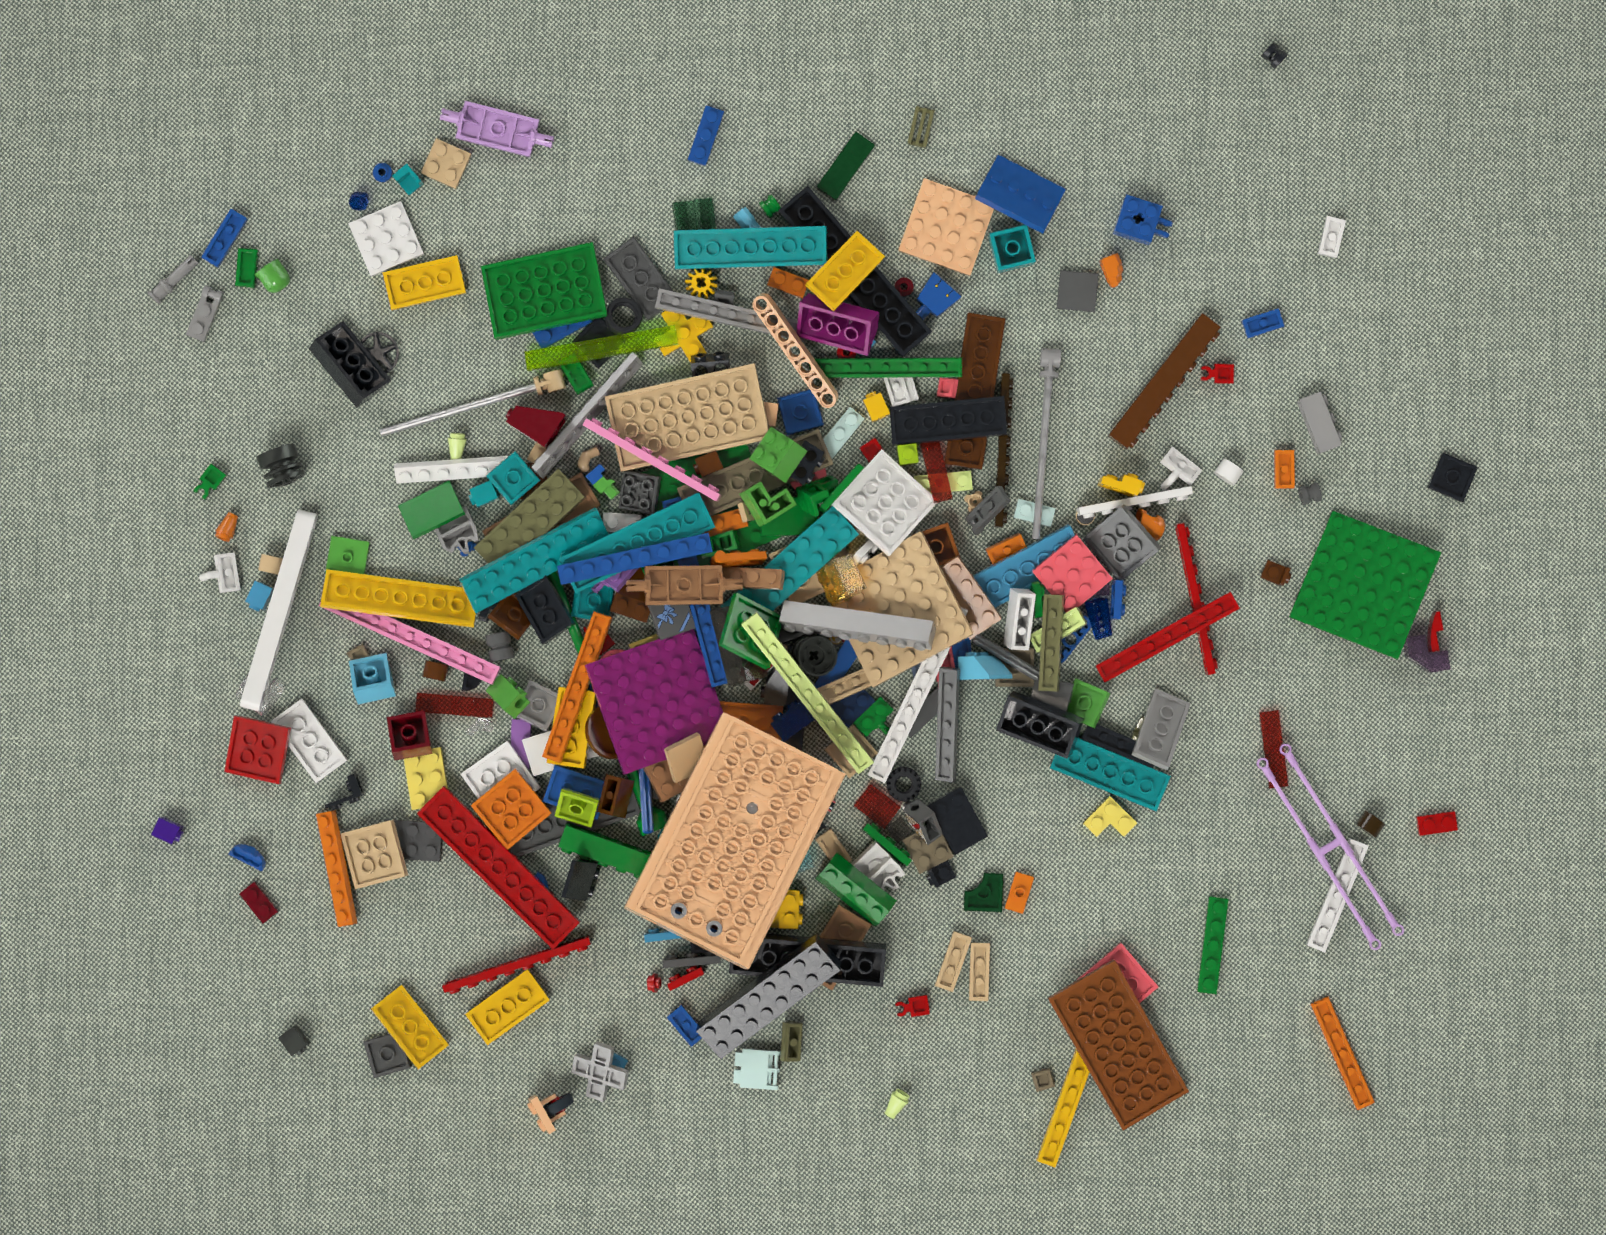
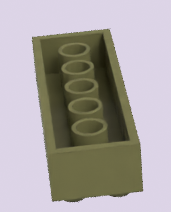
[474,469,586,563]

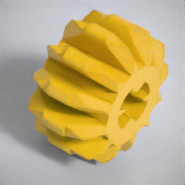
[685,268,718,299]

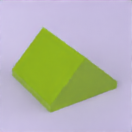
[555,788,600,828]

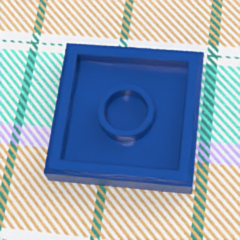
[777,389,824,436]

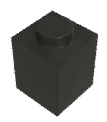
[278,1024,310,1056]

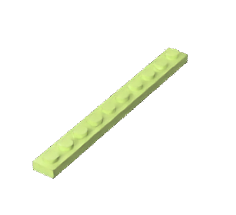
[741,612,874,774]

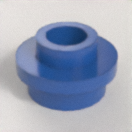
[373,163,392,182]

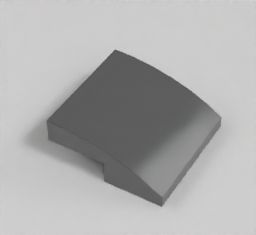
[1031,679,1074,711]

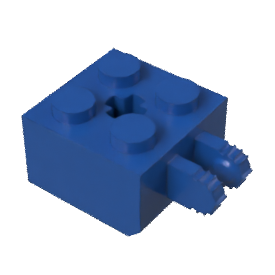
[1113,194,1173,245]

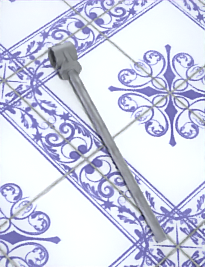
[1032,348,1061,539]

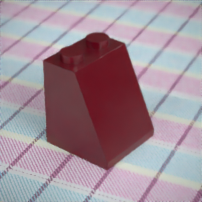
[505,406,568,449]

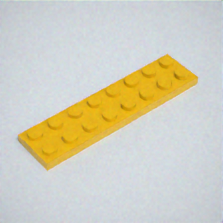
[320,569,476,628]

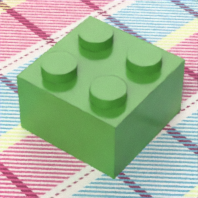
[749,427,807,483]

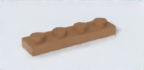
[722,567,785,590]

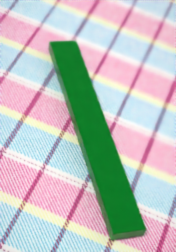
[809,357,963,378]

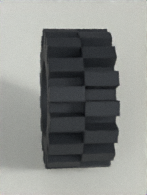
[886,767,921,802]

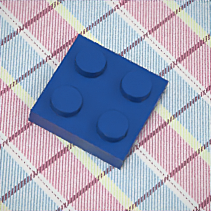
[1110,580,1126,620]

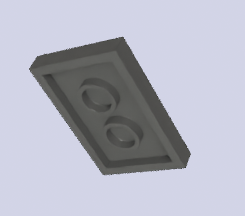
[384,819,442,862]

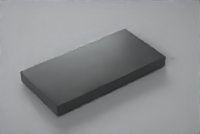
[603,237,674,321]

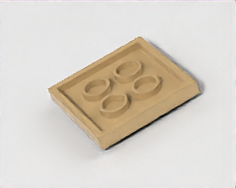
[341,819,408,889]

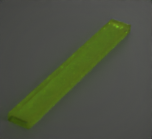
[524,325,679,371]

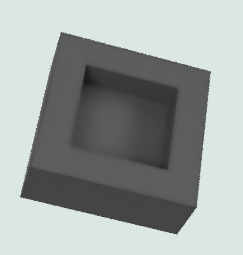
[714,289,735,305]

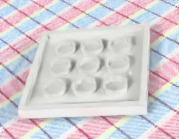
[832,449,938,557]

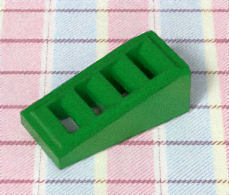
[701,530,741,559]

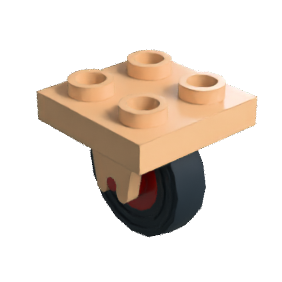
[527,1093,574,1134]

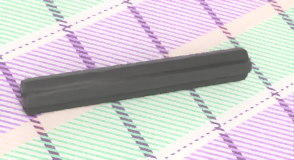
[973,634,1039,681]

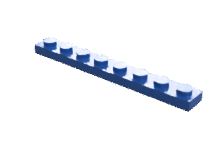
[557,533,713,585]

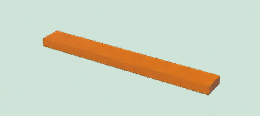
[542,611,613,763]

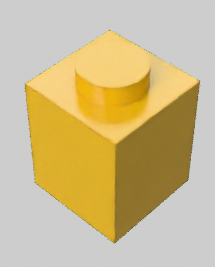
[863,391,890,423]

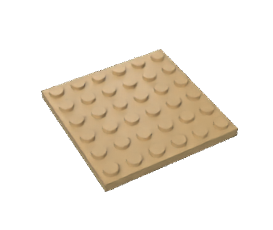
[824,531,974,687]

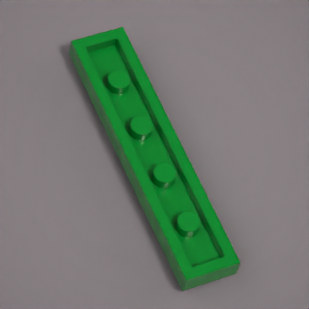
[1197,896,1229,995]

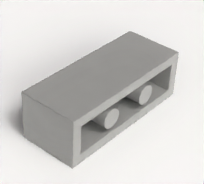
[1297,391,1342,455]

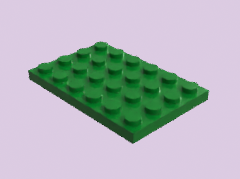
[481,242,608,340]

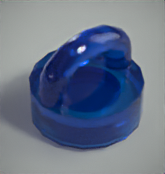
[349,192,369,211]

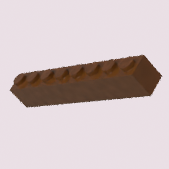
[1108,313,1221,450]

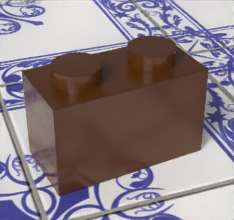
[597,774,634,818]

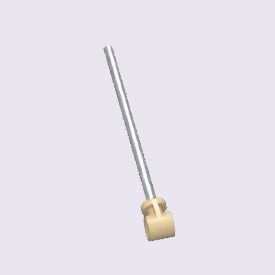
[380,369,566,437]

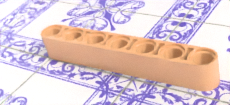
[753,293,839,408]

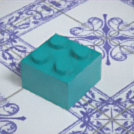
[988,225,1036,274]

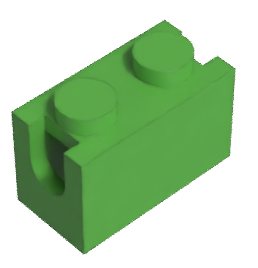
[485,674,530,719]

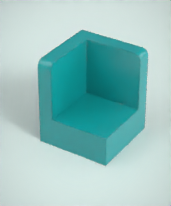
[392,163,424,195]

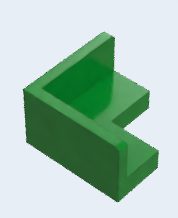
[796,475,839,517]

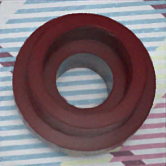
[895,277,914,297]

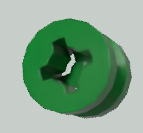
[759,194,781,219]

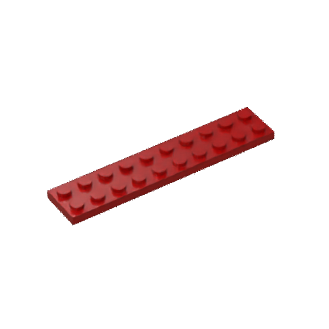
[417,786,581,949]

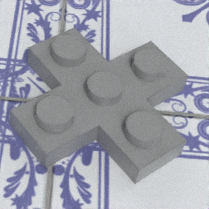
[571,1041,629,1102]

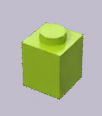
[896,443,919,466]

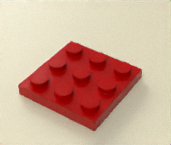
[224,715,291,785]

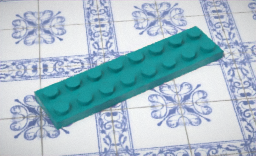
[674,226,828,269]
[559,492,715,593]
[720,506,860,614]
[459,507,608,613]

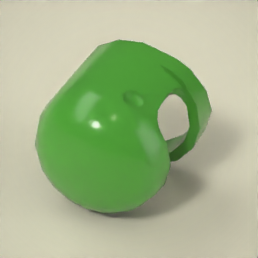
[254,259,290,293]

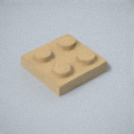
[421,138,472,189]

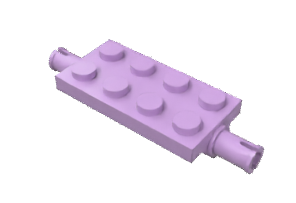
[440,101,554,158]

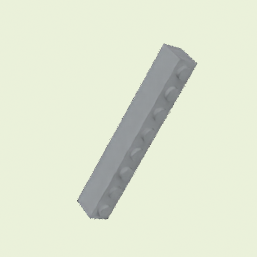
[779,600,936,651]

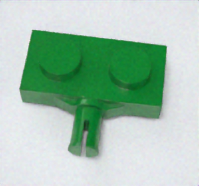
[853,696,894,737]

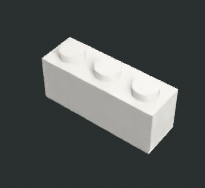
[1003,588,1036,650]

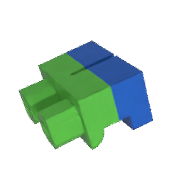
[586,464,620,500]

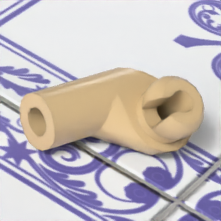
[577,446,600,472]

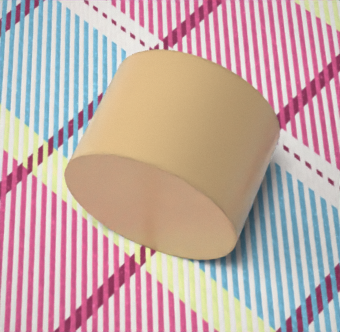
[258,554,283,575]

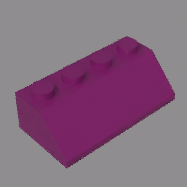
[796,293,879,356]

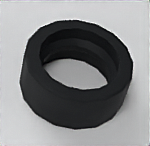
[605,297,642,336]

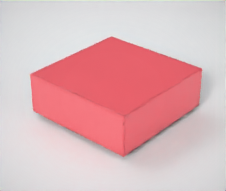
[937,378,958,399]

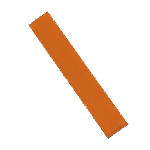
[1310,996,1375,1110]

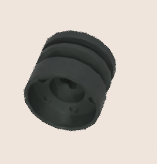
[256,444,306,488]
[791,635,838,677]

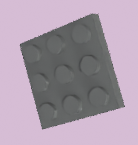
[1083,504,1162,580]

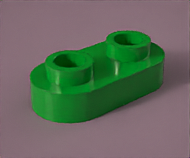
[1030,581,1045,618]

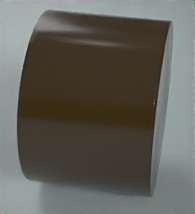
[1356,811,1385,838]

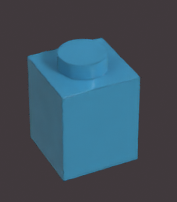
[245,581,274,612]

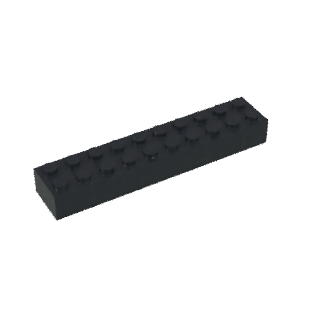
[778,186,932,358]

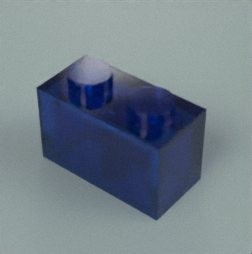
[770,700,815,742]

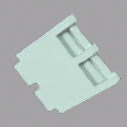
[733,1048,781,1090]

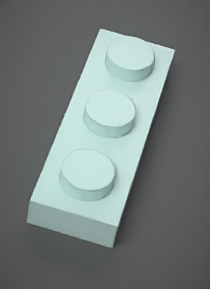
[823,407,865,459]

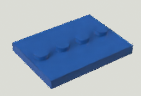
[975,155,1066,234]

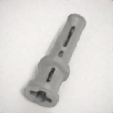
[147,255,199,304]

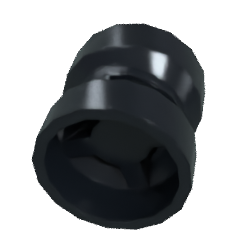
[1261,42,1288,69]

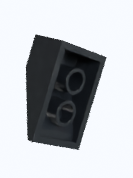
[927,786,988,855]
[561,857,601,901]

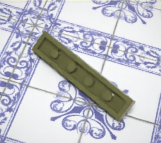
[1038,594,1064,692]

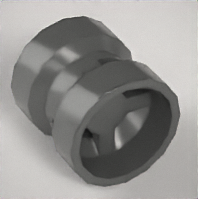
[1298,482,1322,505]

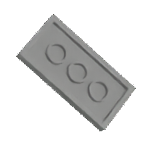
[1132,688,1191,770]

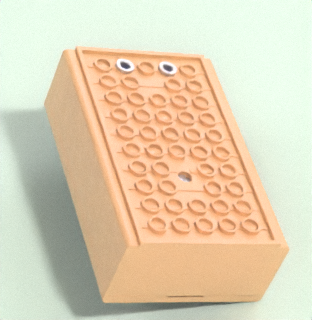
[624,712,846,969]

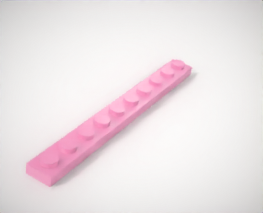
[319,602,501,685]

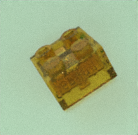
[816,553,867,607]

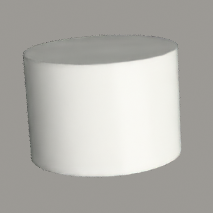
[1214,459,1244,486]

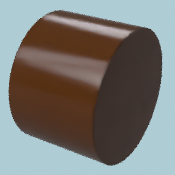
[422,660,449,682]

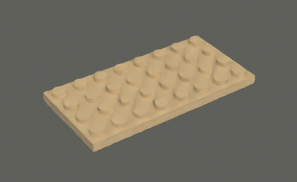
[605,363,769,472]

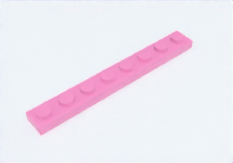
[583,418,722,502]

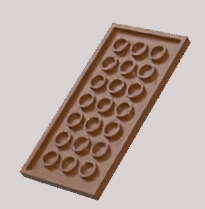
[1047,959,1189,1131]

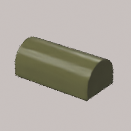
[780,1021,803,1062]

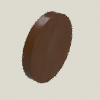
[585,707,618,759]

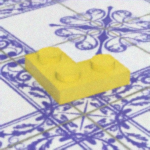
[1083,796,1137,837]

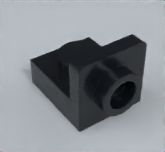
[926,860,956,888]

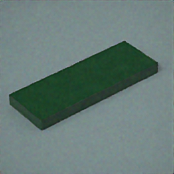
[817,132,875,201]

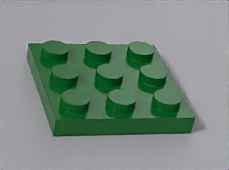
[719,593,781,670]

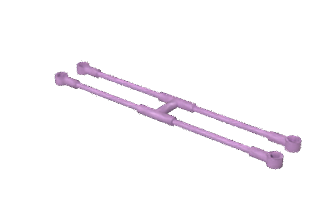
[1256,744,1404,950]

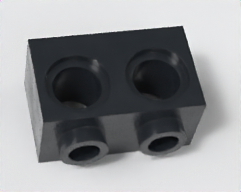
[691,351,730,377]
[790,440,825,486]

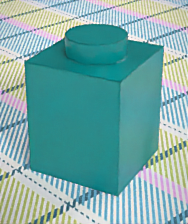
[468,480,500,508]

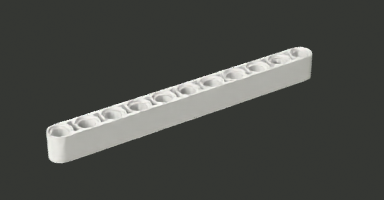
[240,509,318,712]

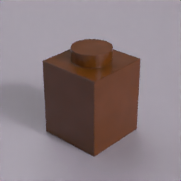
[693,451,723,477]

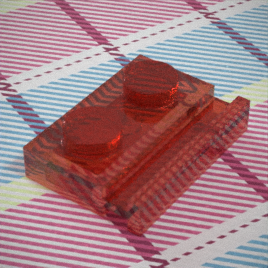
[854,784,901,829]

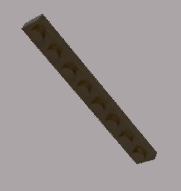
[994,373,1013,528]

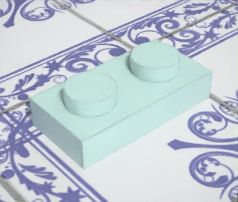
[1013,499,1056,527]

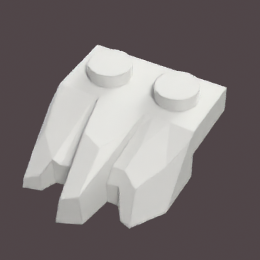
[851,840,905,891]

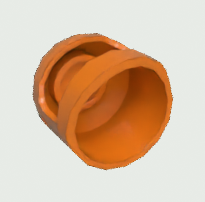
[1136,508,1165,541]

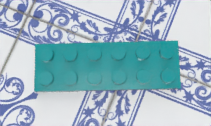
[1049,738,1171,812]

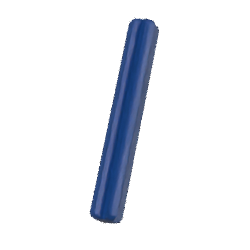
[639,768,654,834]

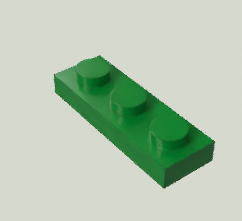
[861,823,912,867]

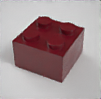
[386,710,433,761]

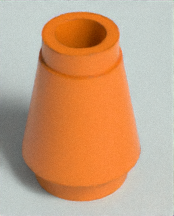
[215,512,238,542]

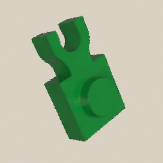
[193,464,227,500]

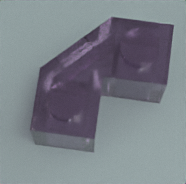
[1403,635,1451,673]

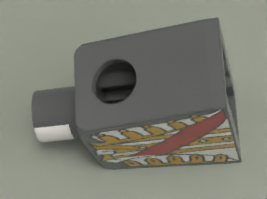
[902,799,943,845]

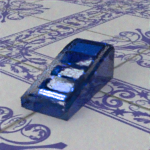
[1085,597,1112,640]

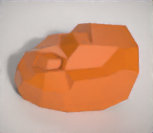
[1099,253,1124,288]

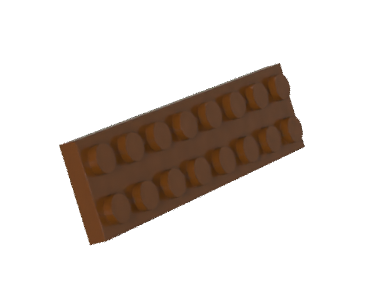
[944,313,1006,470]

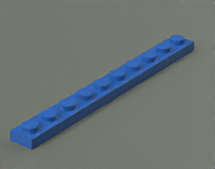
[662,497,730,687]

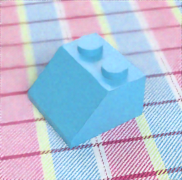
[958,652,1012,680]
[349,653,396,705]

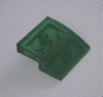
[672,198,716,230]

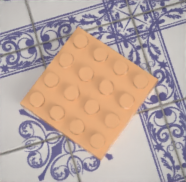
[898,178,994,276]

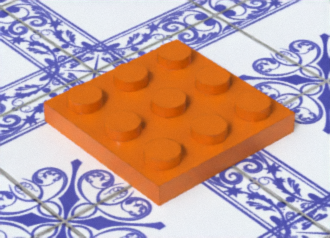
[470,768,552,850]

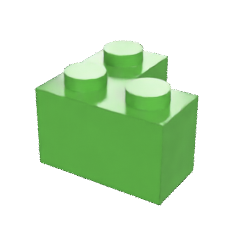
[740,482,797,527]

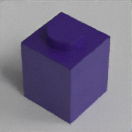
[151,817,184,845]

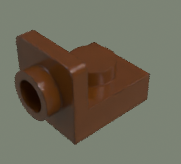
[1260,560,1292,586]

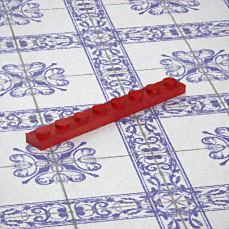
[1174,523,1218,675]
[1096,592,1240,683]
[442,935,592,994]

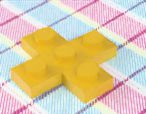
[655,311,713,363]

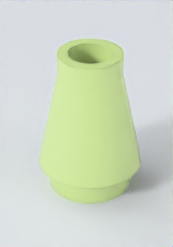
[448,433,467,460]
[884,1089,910,1119]

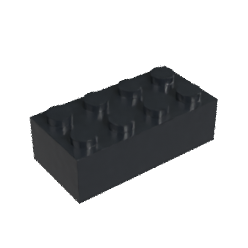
[996,691,1084,759]

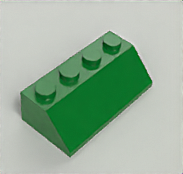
[815,852,897,926]

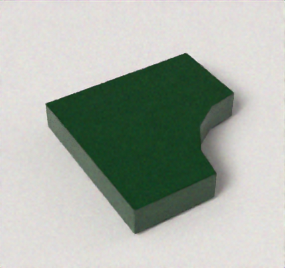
[963,873,1003,912]

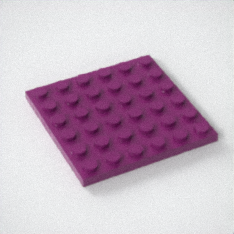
[585,629,723,775]

